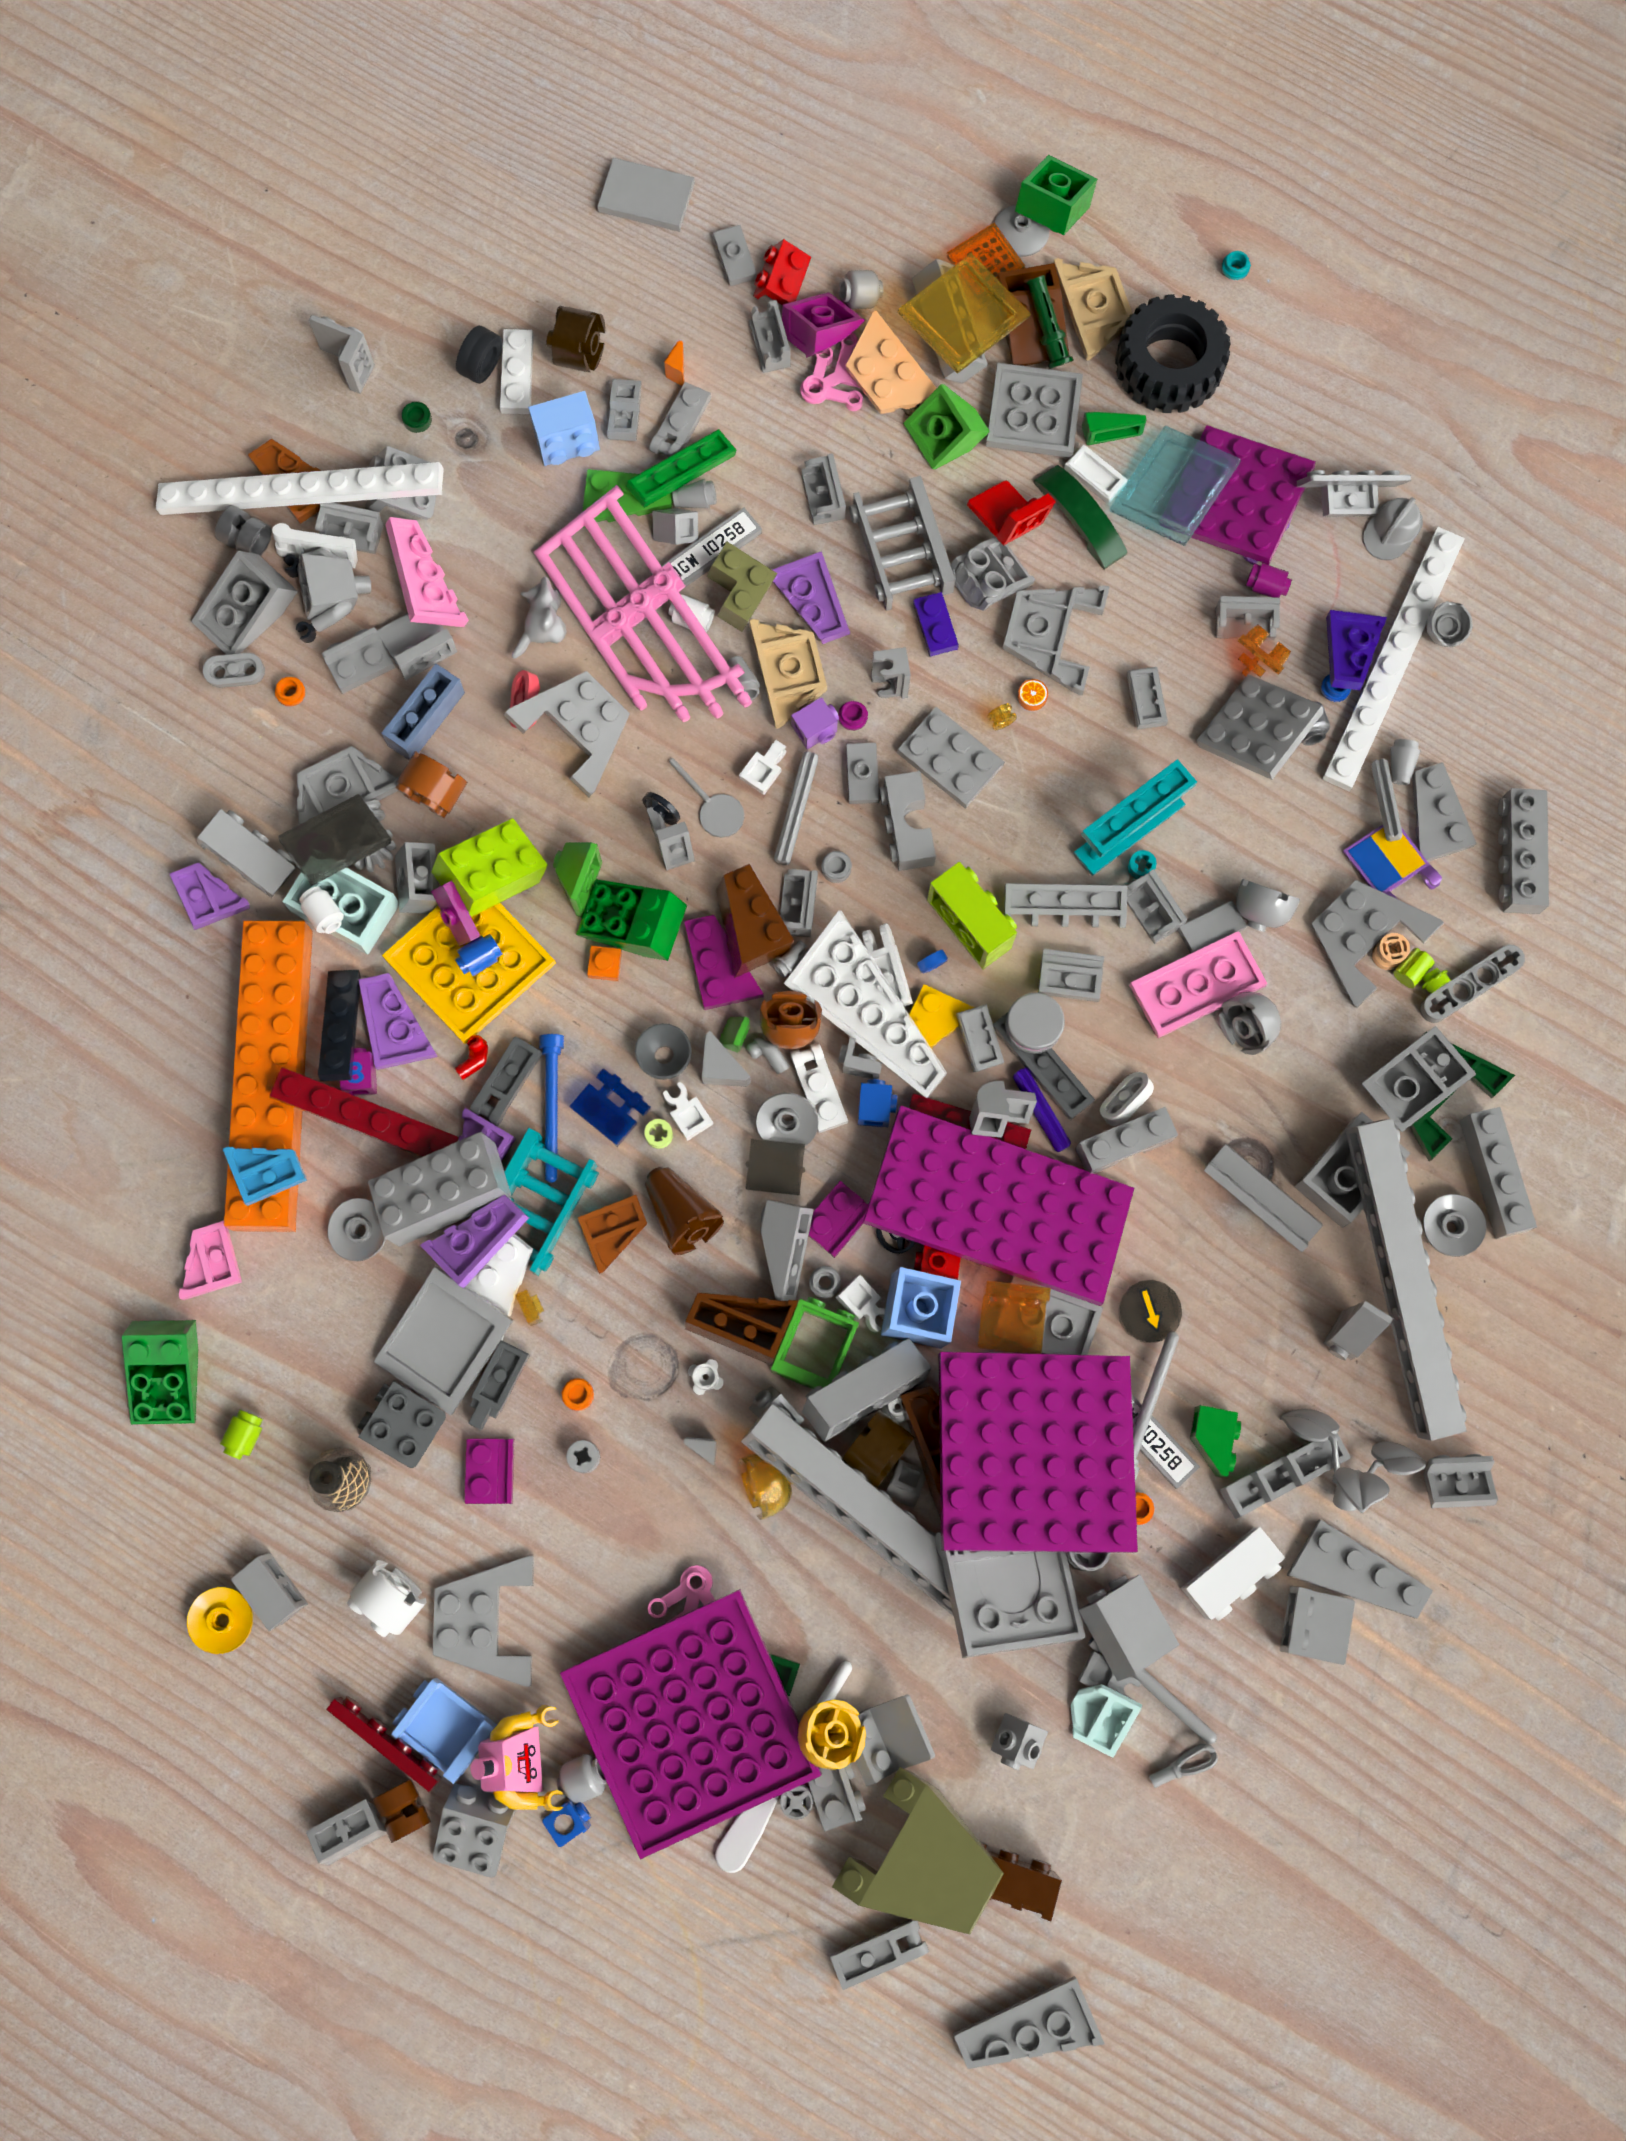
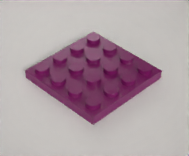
[1160,425,1316,565]

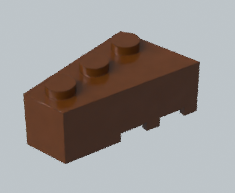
[716,864,794,978]
[685,1293,798,1366]
[979,1841,1062,1922]

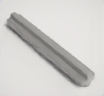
[774,751,818,865]

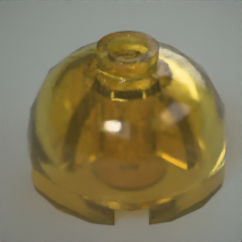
[739,1453,792,1520]

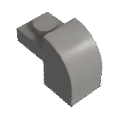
[969,1081,1037,1138]

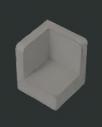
[653,508,698,545]

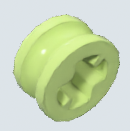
[644,1119,673,1149]

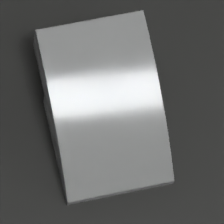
[1361,1026,1476,1132]

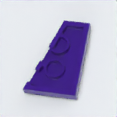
[1326,610,1387,691]

